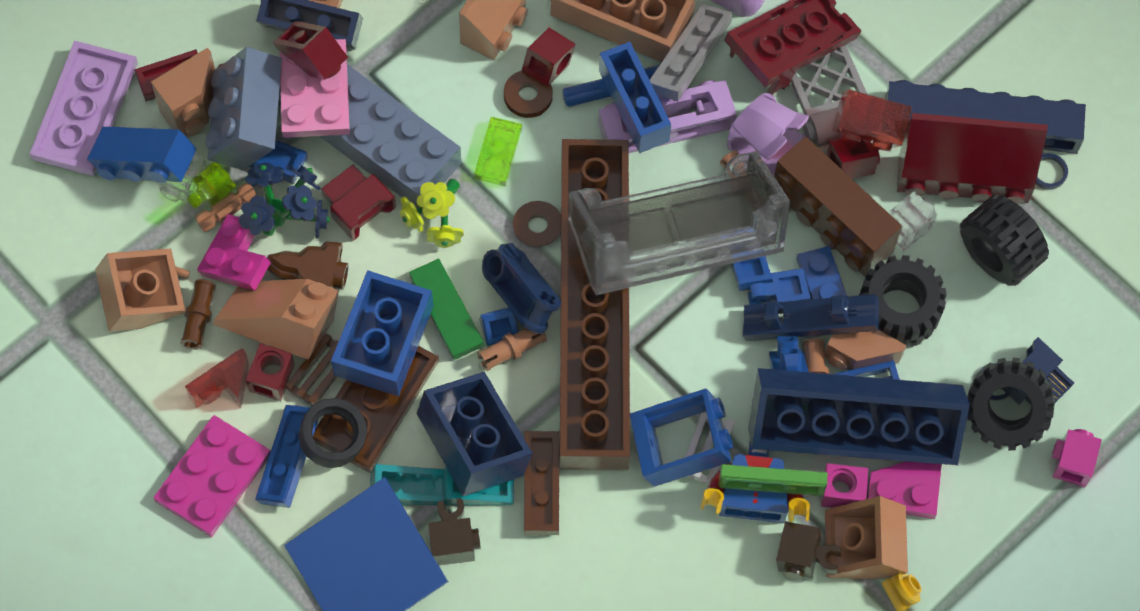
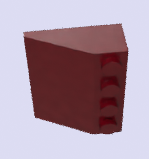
[897,113,1048,205]

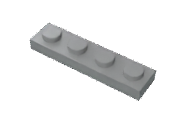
[650,4,732,102]

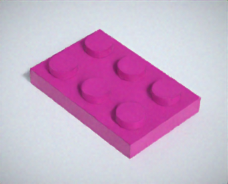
[153,415,271,538]

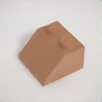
[459,0,528,60]
[151,48,215,137]
[95,248,186,332]
[825,496,908,579]

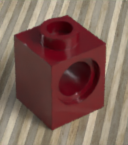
[521,27,576,87]
[246,343,295,402]

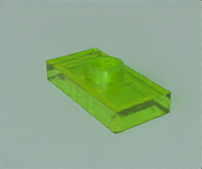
[474,116,523,186]

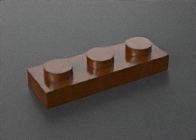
[524,431,560,535]

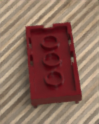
[724,0,862,95]

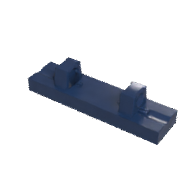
[743,294,879,341]

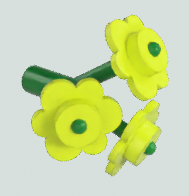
[400,179,464,248]

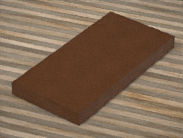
[313,346,439,473]

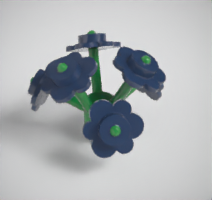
[239,163,331,239]

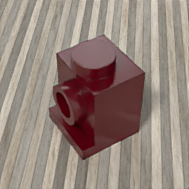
[827,133,880,179]

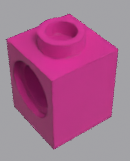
[821,463,869,508]

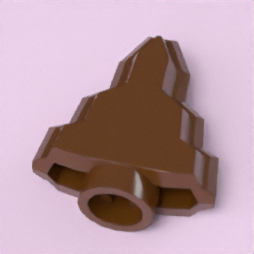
[267,241,349,290]

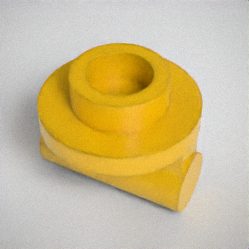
[881,573,922,611]

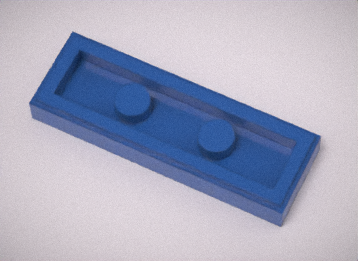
[255,405,319,508]

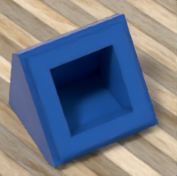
[479,307,519,346]

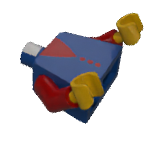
[700,441,810,523]

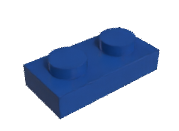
[796,246,847,299]

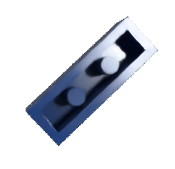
[599,42,672,154]
[87,126,197,183]

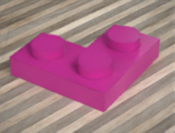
[197,214,271,291]

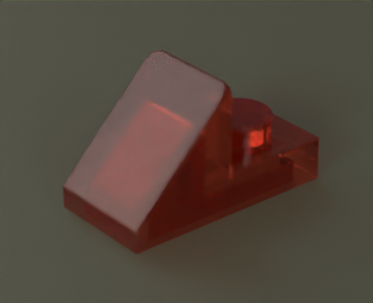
[185,348,249,408]

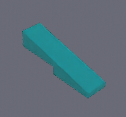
[370,464,514,505]

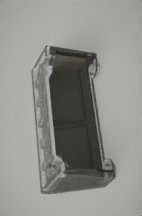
[568,151,790,295]

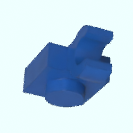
[747,268,811,304]

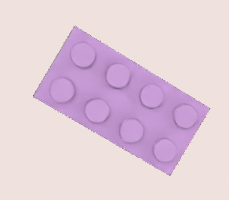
[29,40,138,176]

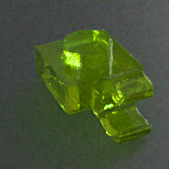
[186,162,236,209]

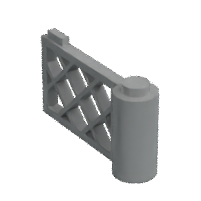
[791,45,880,147]

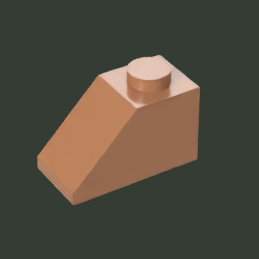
[824,330,907,370]

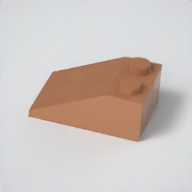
[213,279,339,360]

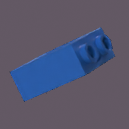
[630,388,733,487]

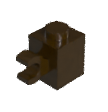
[428,498,481,565]
[776,521,842,580]

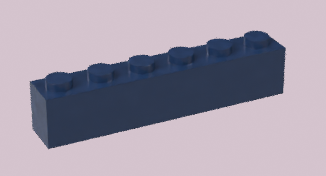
[882,80,1086,154]

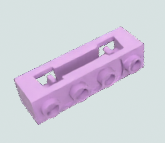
[598,80,737,153]

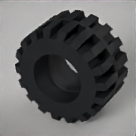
[959,195,1049,286]
[859,255,947,348]
[967,357,1055,451]

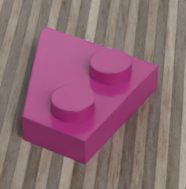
[867,461,942,519]

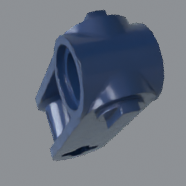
[482,243,561,333]

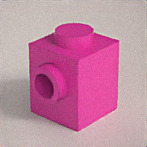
[1051,429,1102,487]

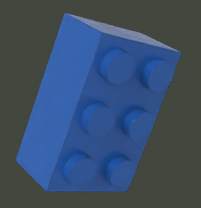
[331,270,434,397]

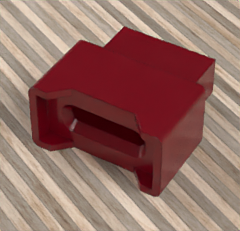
[321,164,396,241]

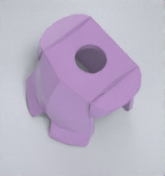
[727,93,809,180]

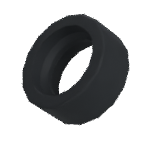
[298,398,367,468]

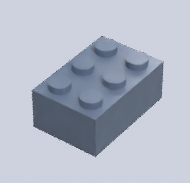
[205,47,282,170]

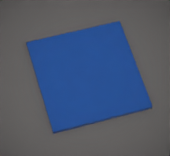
[284,477,449,611]

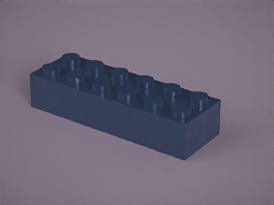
[748,368,970,465]

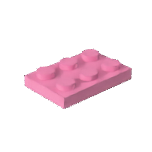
[279,39,350,138]

